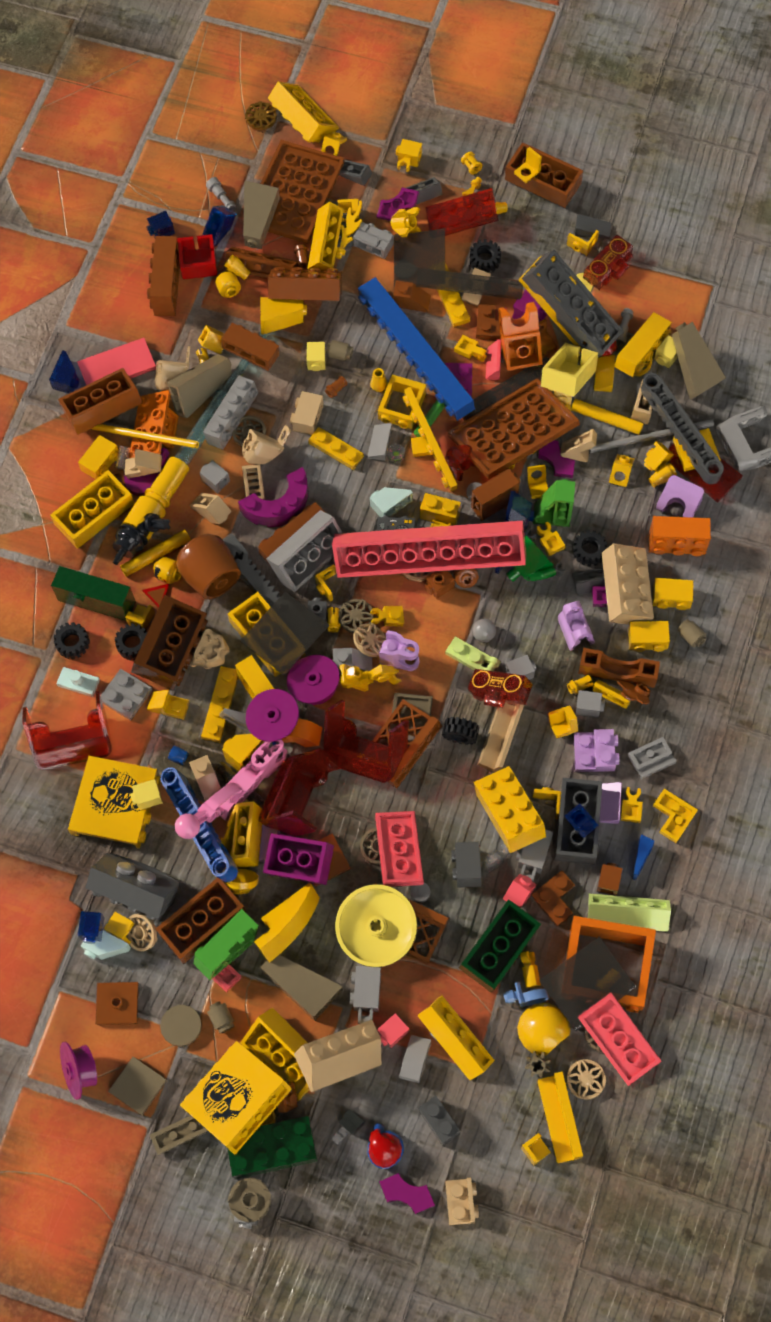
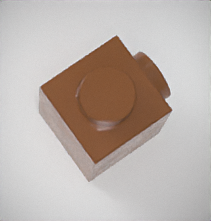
[425,570,455,599]

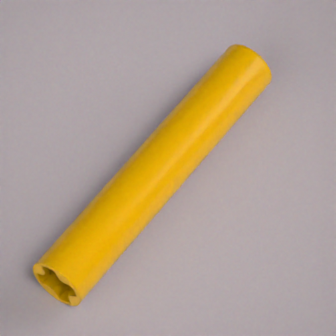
[571,398,644,435]
[120,529,191,577]

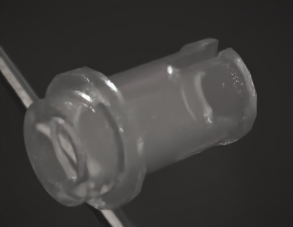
[114,446,131,470]

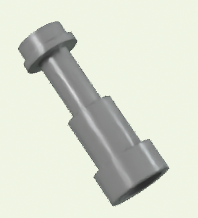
[206,177,236,213]
[616,308,633,348]

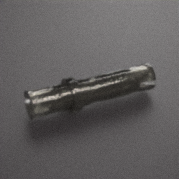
[214,761,265,806]

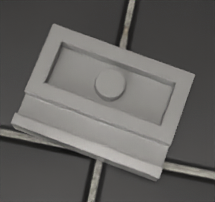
[628,737,677,780]

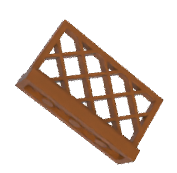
[358,699,442,789]
[375,883,450,963]

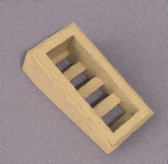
[242,464,265,500]

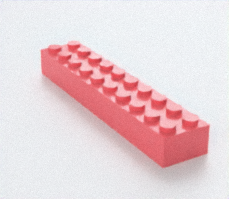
[332,521,526,578]

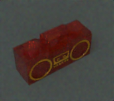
[583,235,633,291]
[468,669,533,708]

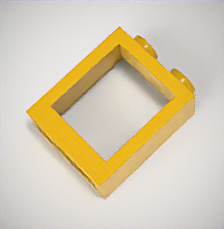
[378,375,426,429]
[235,655,274,699]

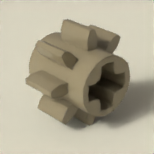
[525,1051,551,1078]

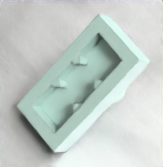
[56,667,100,697]

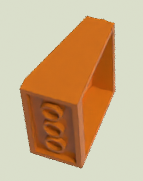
[560,916,656,1013]

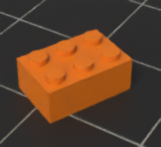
[649,516,711,556]

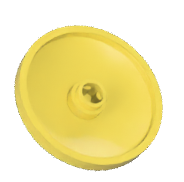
[335,885,417,967]

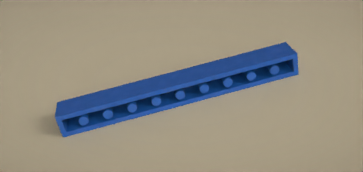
[358,277,475,421]

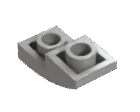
[399,1035,431,1083]

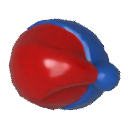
[367,1124,404,1169]

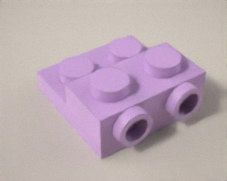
[573,729,619,772]

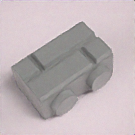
[353,222,394,259]

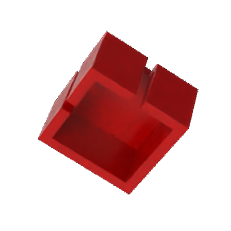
[178,234,218,280]

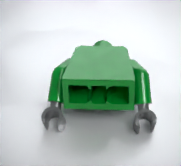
[506,529,566,582]

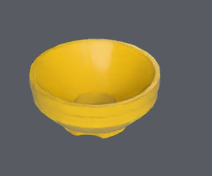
[223,868,259,895]

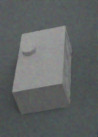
[266,510,342,592]

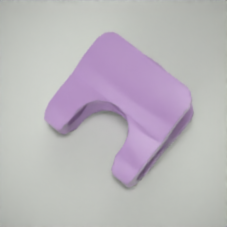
[656,475,704,517]
[558,601,595,651]
[379,630,420,671]

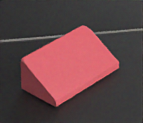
[486,339,501,380]

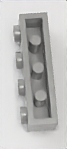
[203,375,258,450]

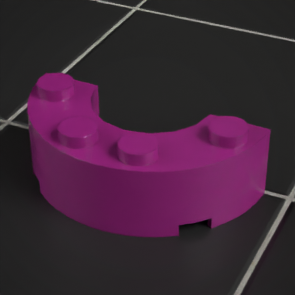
[238,467,309,527]

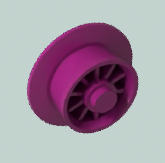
[287,655,340,705]
[245,689,299,742]
[60,1042,97,1100]

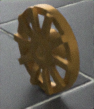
[245,101,277,130]

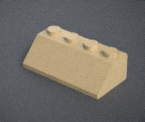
[294,1020,382,1093]

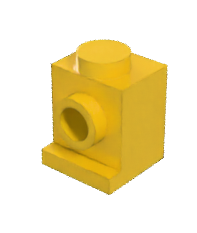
[644,441,674,471]

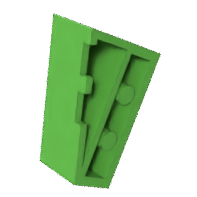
[193,909,259,980]

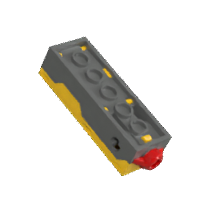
[518,250,623,357]

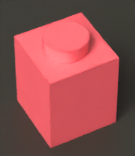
[503,874,537,908]
[377,1013,409,1048]

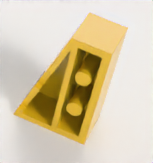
[221,801,264,869]

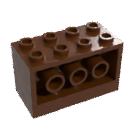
[131,595,208,691]

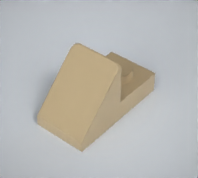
[561,429,597,462]
[125,449,162,479]

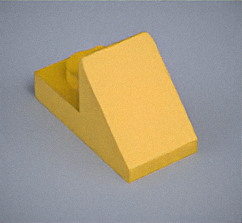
[147,690,190,720]

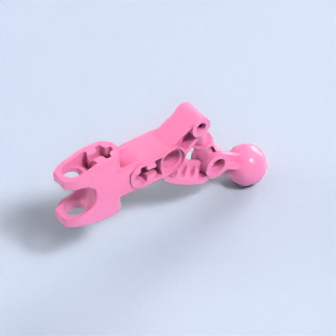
[175,740,287,839]

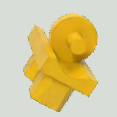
[340,664,374,692]

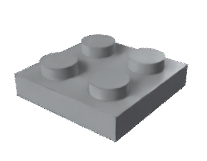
[98,669,153,721]

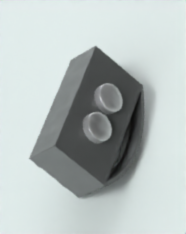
[85,853,180,920]

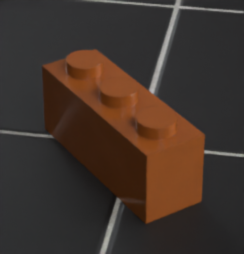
[221,323,279,371]

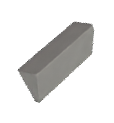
[367,423,392,461]

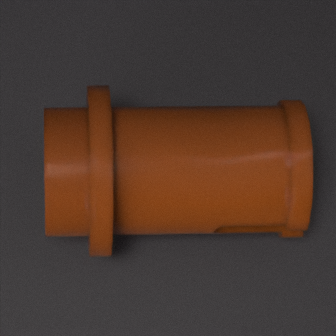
[294,244,309,268]
[325,376,348,398]

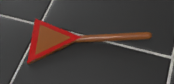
[142,584,170,608]

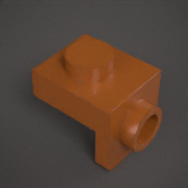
[278,1079,298,1113]

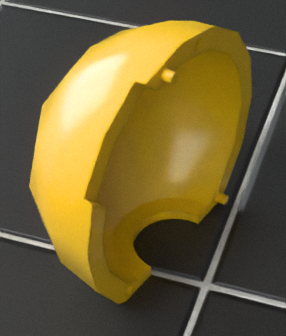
[517,1003,571,1057]

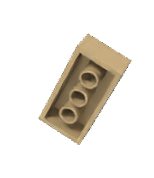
[602,543,654,625]

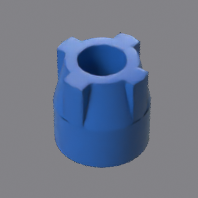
[168,745,189,765]

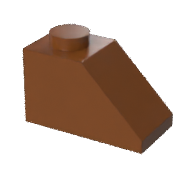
[393,280,431,312]

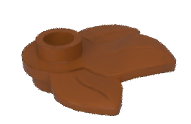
[617,680,651,705]

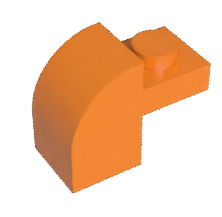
[281,719,323,747]

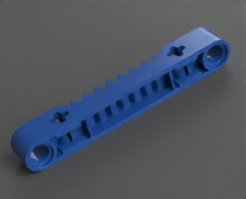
[160,767,238,882]

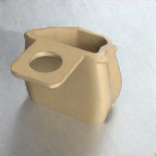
[155,346,190,392]
[242,425,291,464]
[190,629,229,669]

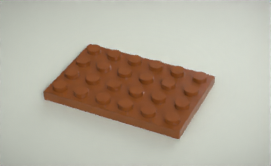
[243,140,345,244]
[447,378,580,480]

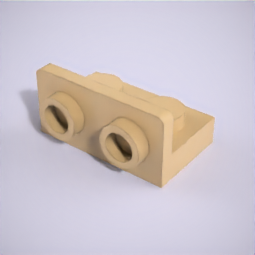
[445,1177,479,1226]

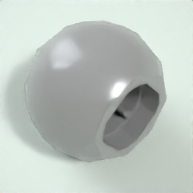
[472,619,496,642]

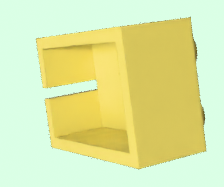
[541,343,598,397]

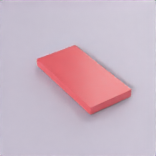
[77,338,156,385]
[375,811,424,887]
[578,993,662,1086]

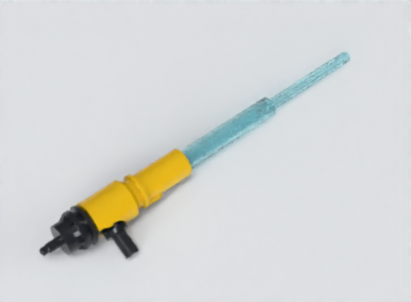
[112,331,269,565]

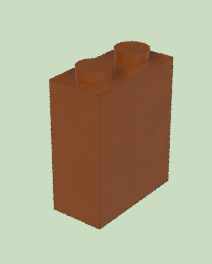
[471,469,520,521]

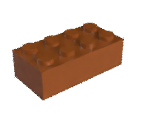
[505,142,583,208]
[147,236,180,316]
[268,267,342,301]
[58,368,142,435]
[155,878,246,965]

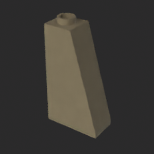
[243,181,280,249]
[672,322,726,399]
[167,354,232,418]
[260,955,343,1021]

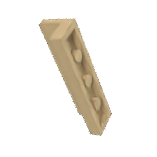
[477,694,526,773]

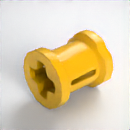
[461,151,483,175]

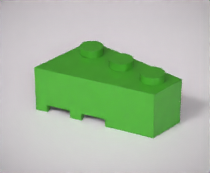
[533,479,575,527]

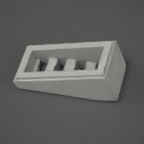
[219,708,251,734]

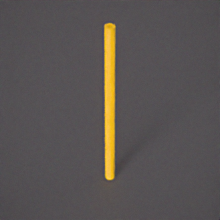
[92,424,199,448]

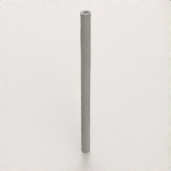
[589,419,714,453]

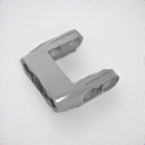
[716,406,771,471]

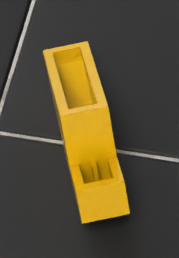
[254,882,320,963]

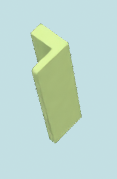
[588,893,671,931]

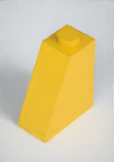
[260,297,307,334]

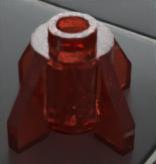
[445,445,476,481]

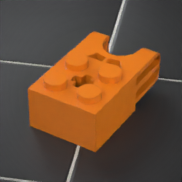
[498,302,543,371]

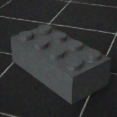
[555,778,603,865]

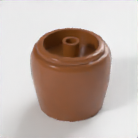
[176,534,241,600]

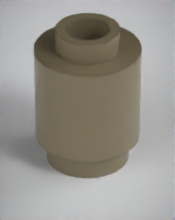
[326,340,354,361]
[678,619,706,647]
[207,1001,235,1034]

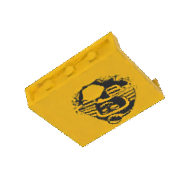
[68,756,161,849]
[180,1041,292,1155]

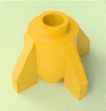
[390,207,422,237]

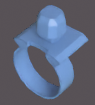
[503,982,549,1007]

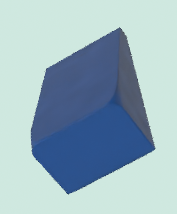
[632,834,655,880]

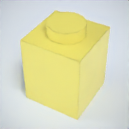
[654,335,678,368]
[307,342,326,371]
[130,779,163,810]

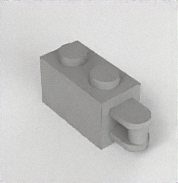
[516,830,553,882]
[350,966,381,1024]

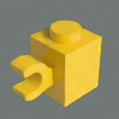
[396,139,422,172]

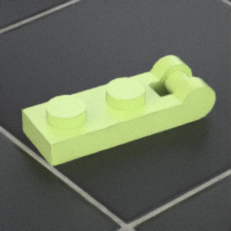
[445,636,501,679]

